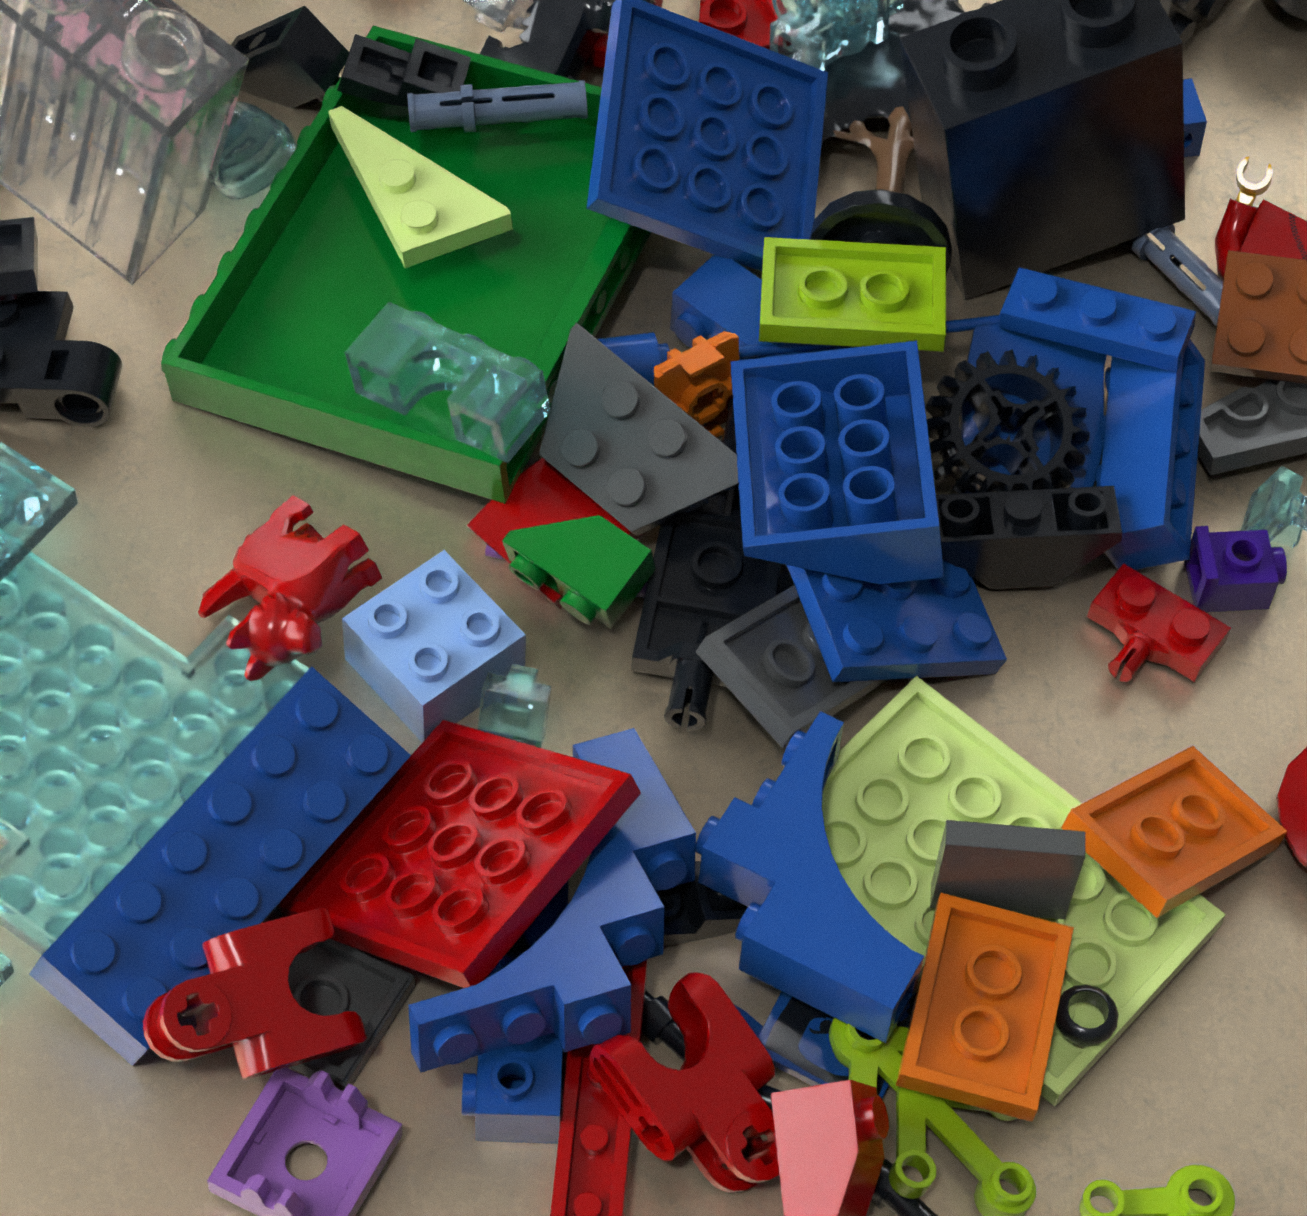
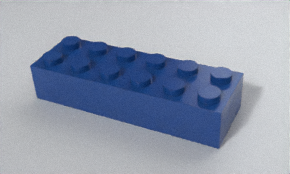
[29,666,411,1066]

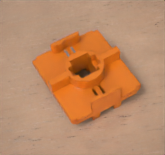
[654,331,739,438]

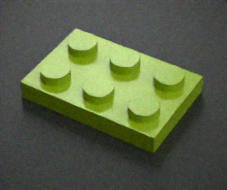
[759,237,946,352]

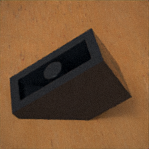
[215,6,349,108]

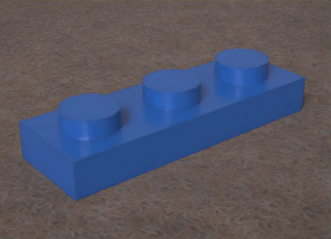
[1000,267,1196,373]

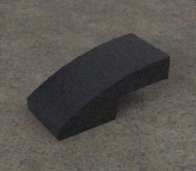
[337,34,471,107]

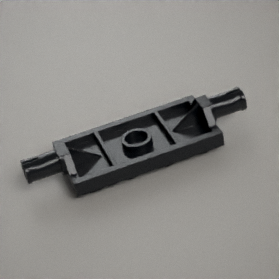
[631,398,782,730]

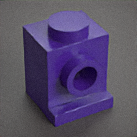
[1184,526,1287,613]

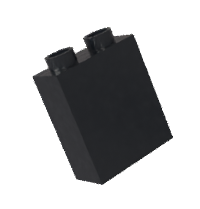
[900,0,1185,300]

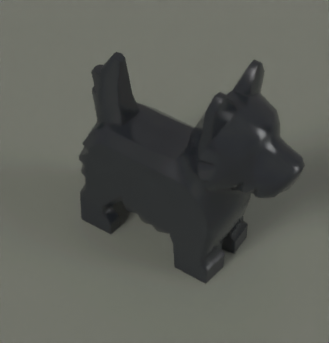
[480,0,657,81]

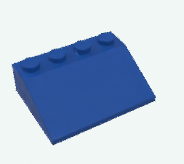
[730,340,944,584]

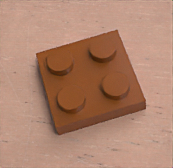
[1210,250,1307,384]

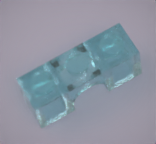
[344,302,551,463]

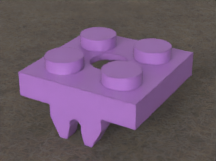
[207,1068,403,1216]

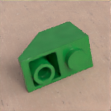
[502,515,656,629]

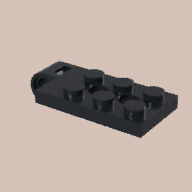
[0,291,122,427]

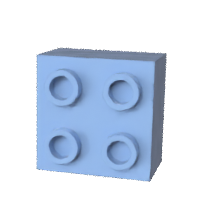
[342,550,526,743]

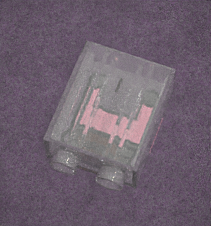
[0,0,249,285]

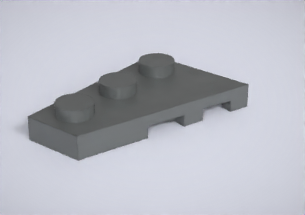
[1198,379,1307,475]

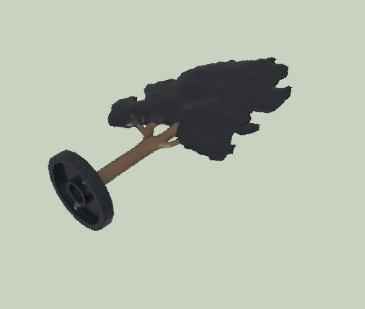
[789,0,991,276]

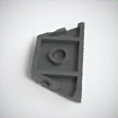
[539,322,739,536]

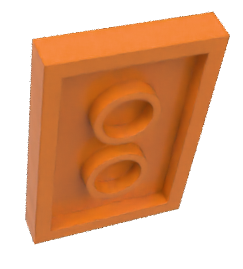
[1061,746,1288,918]
[896,893,1074,1122]

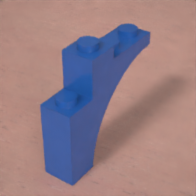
[695,711,924,1043]

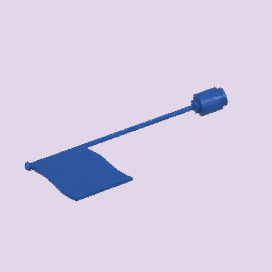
[597,315,1107,493]

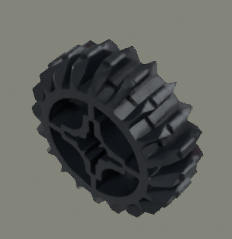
[925,349,1090,494]

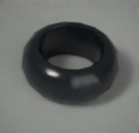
[1055,984,1119,1046]

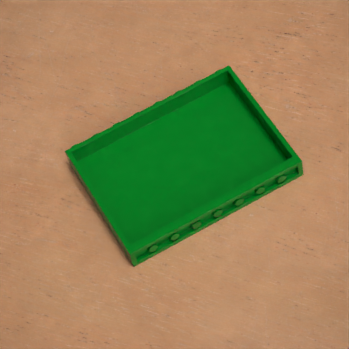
[161,25,651,504]

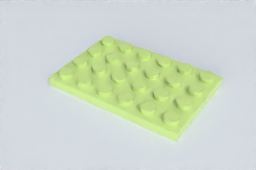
[822,676,1226,1107]

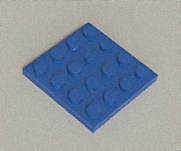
[586,0,828,272]

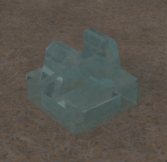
[1241,466,1307,547]
[478,664,552,748]

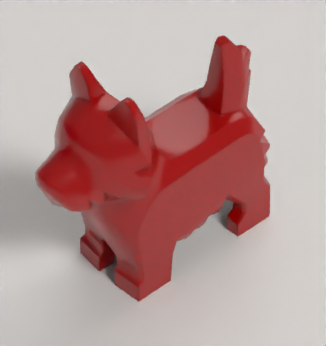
[198,495,382,681]

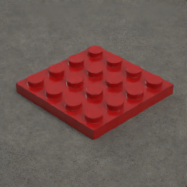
[277,720,641,988]

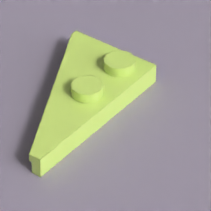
[328,106,513,268]

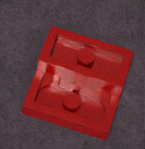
[467,457,643,609]

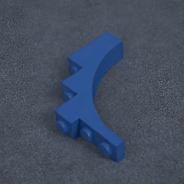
[408,728,696,1073]

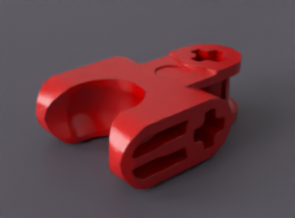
[143,907,368,1080]
[589,972,779,1193]

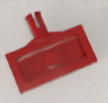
[1087,563,1231,682]

